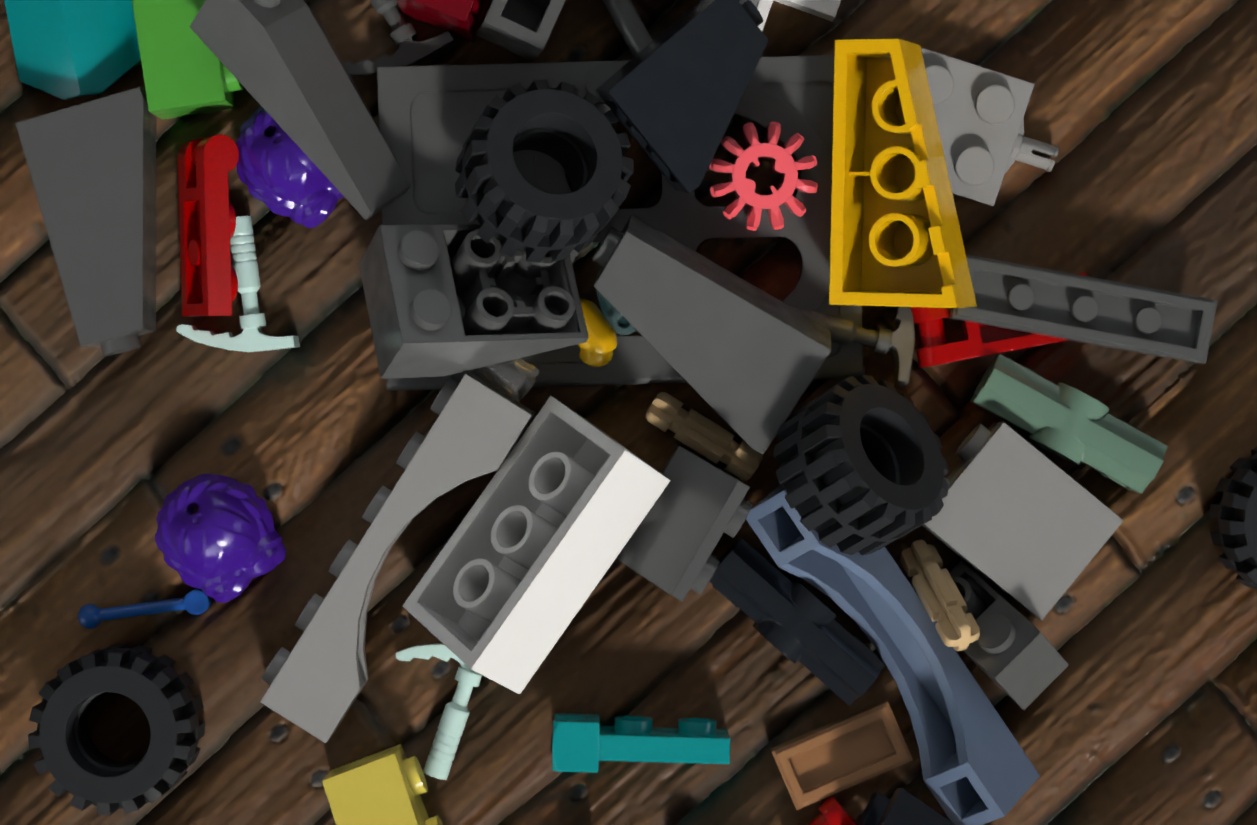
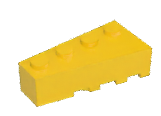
[829,39,977,308]

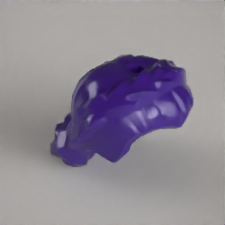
[236,107,344,228]
[155,474,286,603]

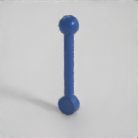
[77,589,211,629]

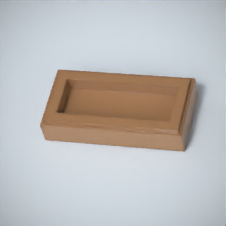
[770,699,913,810]

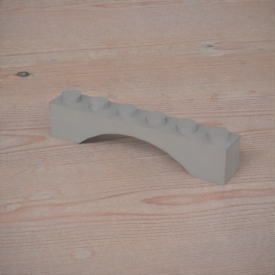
[260,372,535,743]

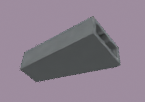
[15,87,157,356]
[592,215,831,455]

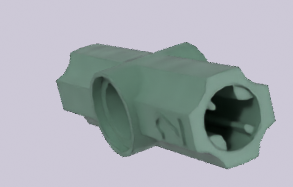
[970,354,1168,494]

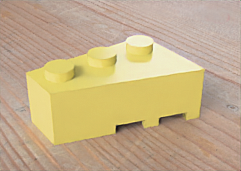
[322,744,443,825]

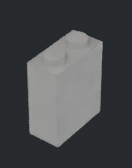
[921,422,1124,620]

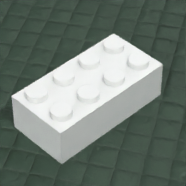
[403,396,671,694]

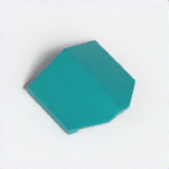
[4,0,141,100]

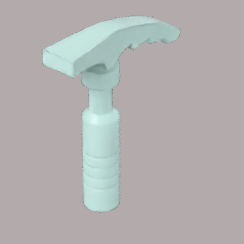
[176,216,300,352]
[396,643,482,780]

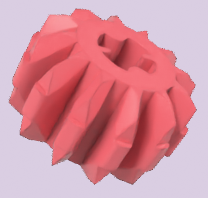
[709,121,818,231]

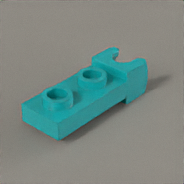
[552,713,730,773]

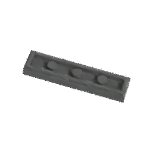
[949,254,1217,364]

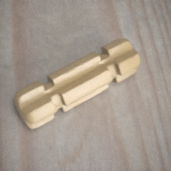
[645,392,763,481]
[900,540,980,651]

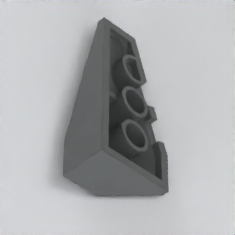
[190,0,411,220]

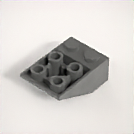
[359,224,589,379]

